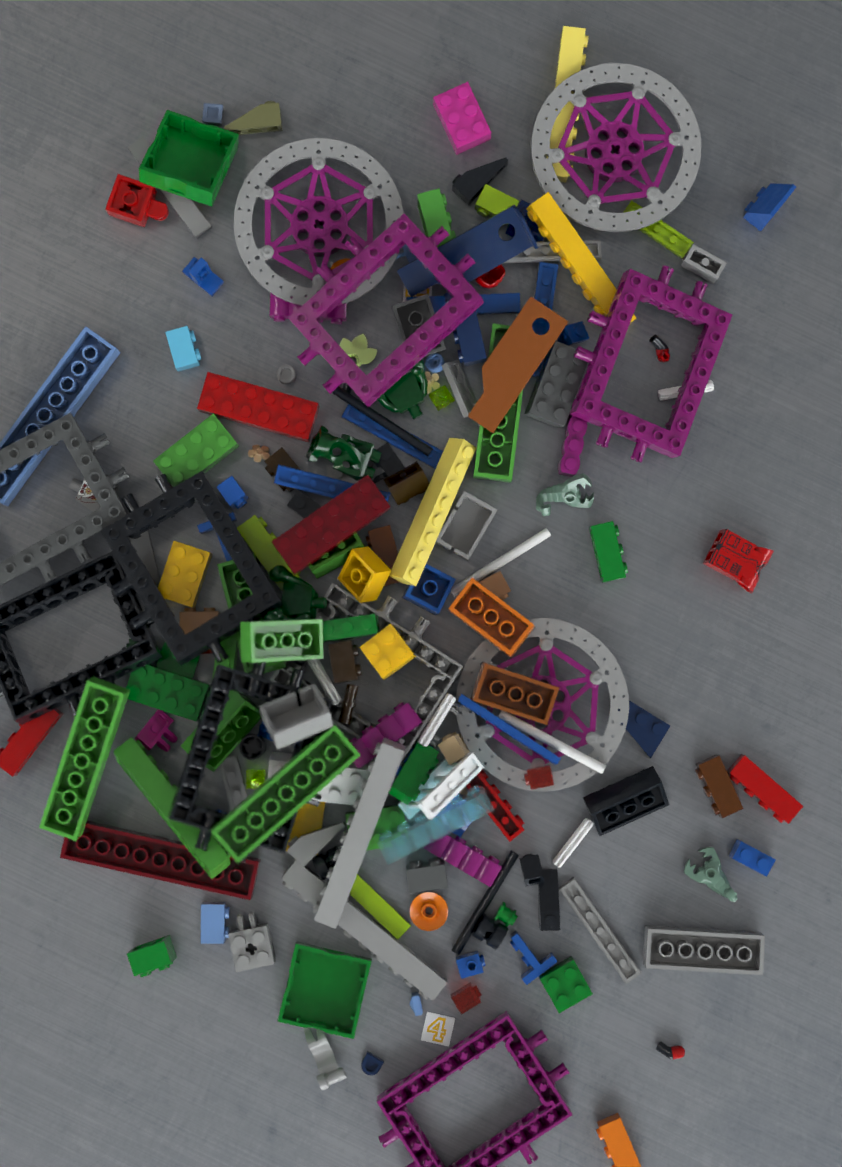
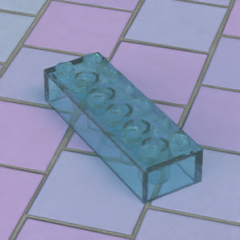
[377,785,494,865]

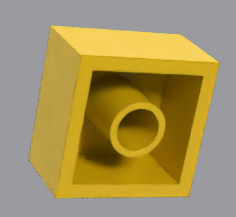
[337,546,392,603]
[360,624,416,680]

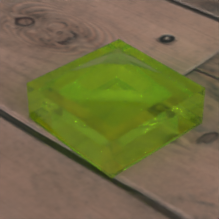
[428,385,455,411]
[246,769,266,789]

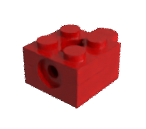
[105,174,169,228]

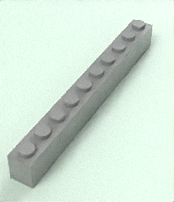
[313,738,406,929]
[281,860,448,1001]

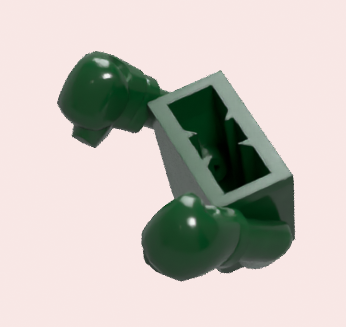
[377,359,428,420]
[263,565,327,621]

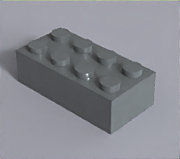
[524,341,587,428]

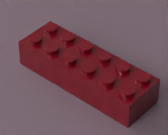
[272,475,390,575]

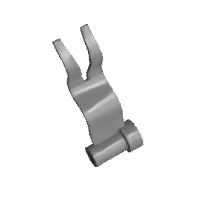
[302,1027,347,1091]

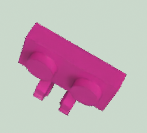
[134,709,177,752]

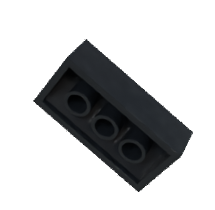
[583,766,669,836]

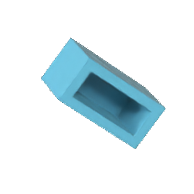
[165,326,202,372]

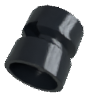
[239,734,267,760]
[312,846,338,881]
[472,914,508,950]

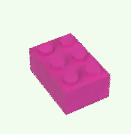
[433,82,492,155]

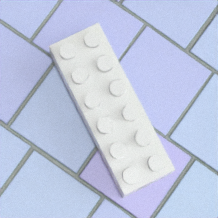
[268,751,370,805]

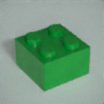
[127,935,177,977]
[539,956,593,1013]

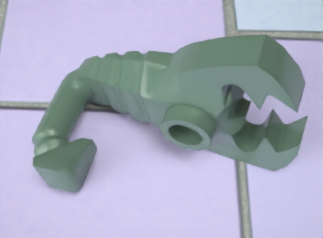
[536,473,594,516]
[683,847,737,902]

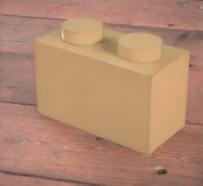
[438,732,470,765]

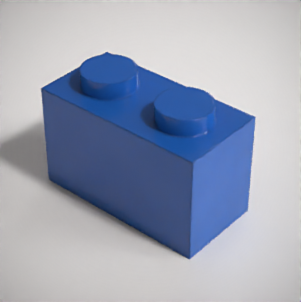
[216,476,249,509]
[728,839,776,877]

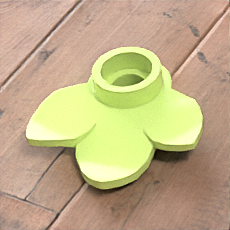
[339,334,377,368]

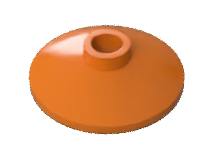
[410,892,448,931]

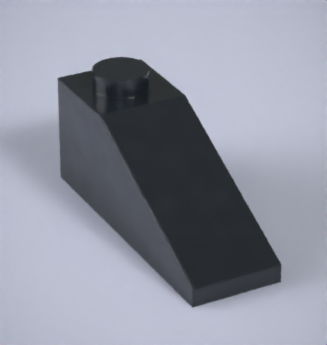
[452,157,508,206]
[538,869,560,931]

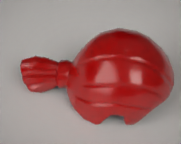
[475,264,506,289]

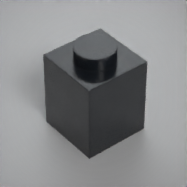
[519,854,544,887]

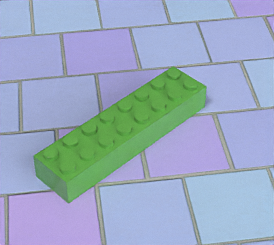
[473,323,523,483]
[39,677,130,841]
[209,724,360,863]
[113,737,231,879]

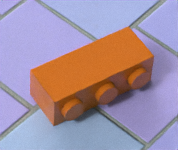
[596,1113,641,1167]

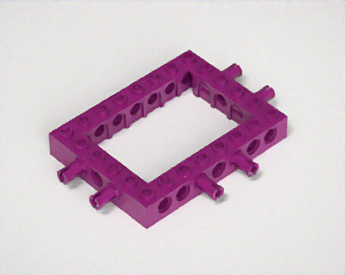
[289,213,484,407]
[570,266,732,463]
[377,1011,572,1167]

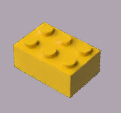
[158,541,213,608]

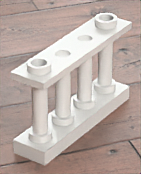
[398,752,484,819]

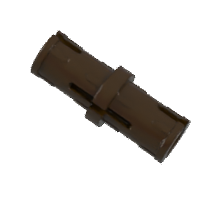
[338,684,359,725]

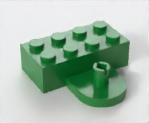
[126,642,211,722]

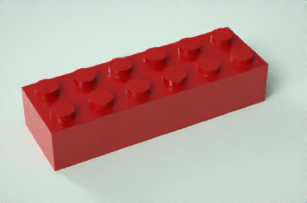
[197,372,320,442]

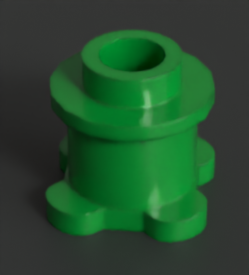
[493,902,518,927]

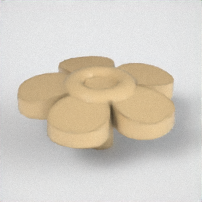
[425,371,440,393]
[248,445,270,462]

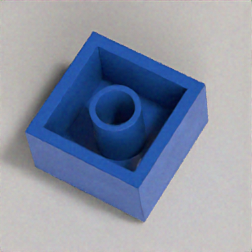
[402,564,456,615]

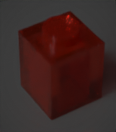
[524,764,554,790]
[451,982,482,1015]

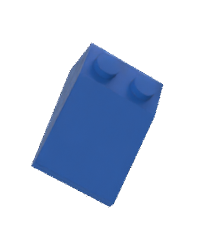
[743,183,797,231]

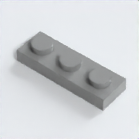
[442,360,477,418]

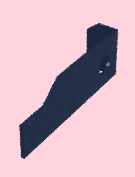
[397,204,538,297]

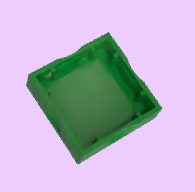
[139,110,239,207]
[277,942,372,1039]

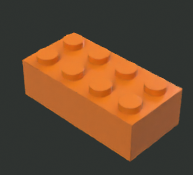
[448,578,535,658]

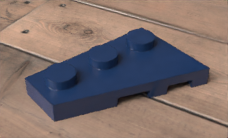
[618,696,670,759]

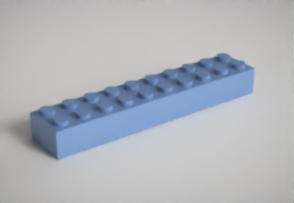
[0,326,121,506]

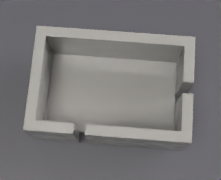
[435,491,497,561]
[259,684,333,749]

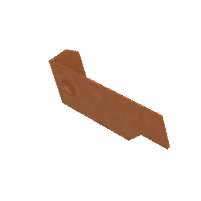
[468,297,569,433]

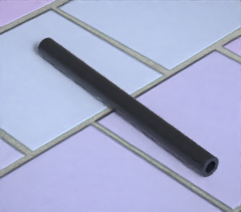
[333,387,433,457]
[451,850,519,955]

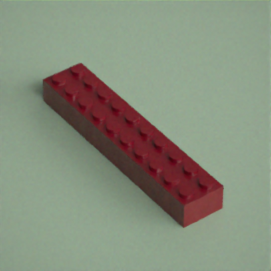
[60,821,261,900]

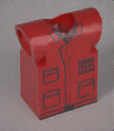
[703,529,774,594]

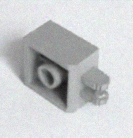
[228,911,276,972]

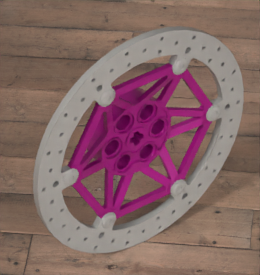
[531,63,702,232]
[233,138,404,306]
[456,618,629,791]

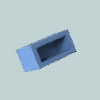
[201,902,230,944]

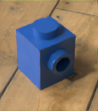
[455,950,486,979]

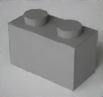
[681,244,727,284]

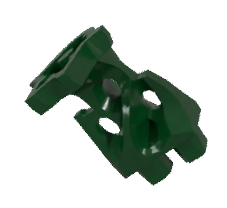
[305,426,382,481]

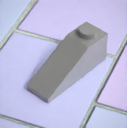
[287,821,346,867]

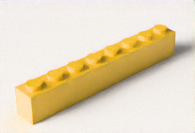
[527,192,636,323]

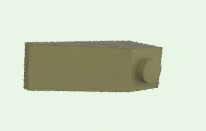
[224,101,283,135]

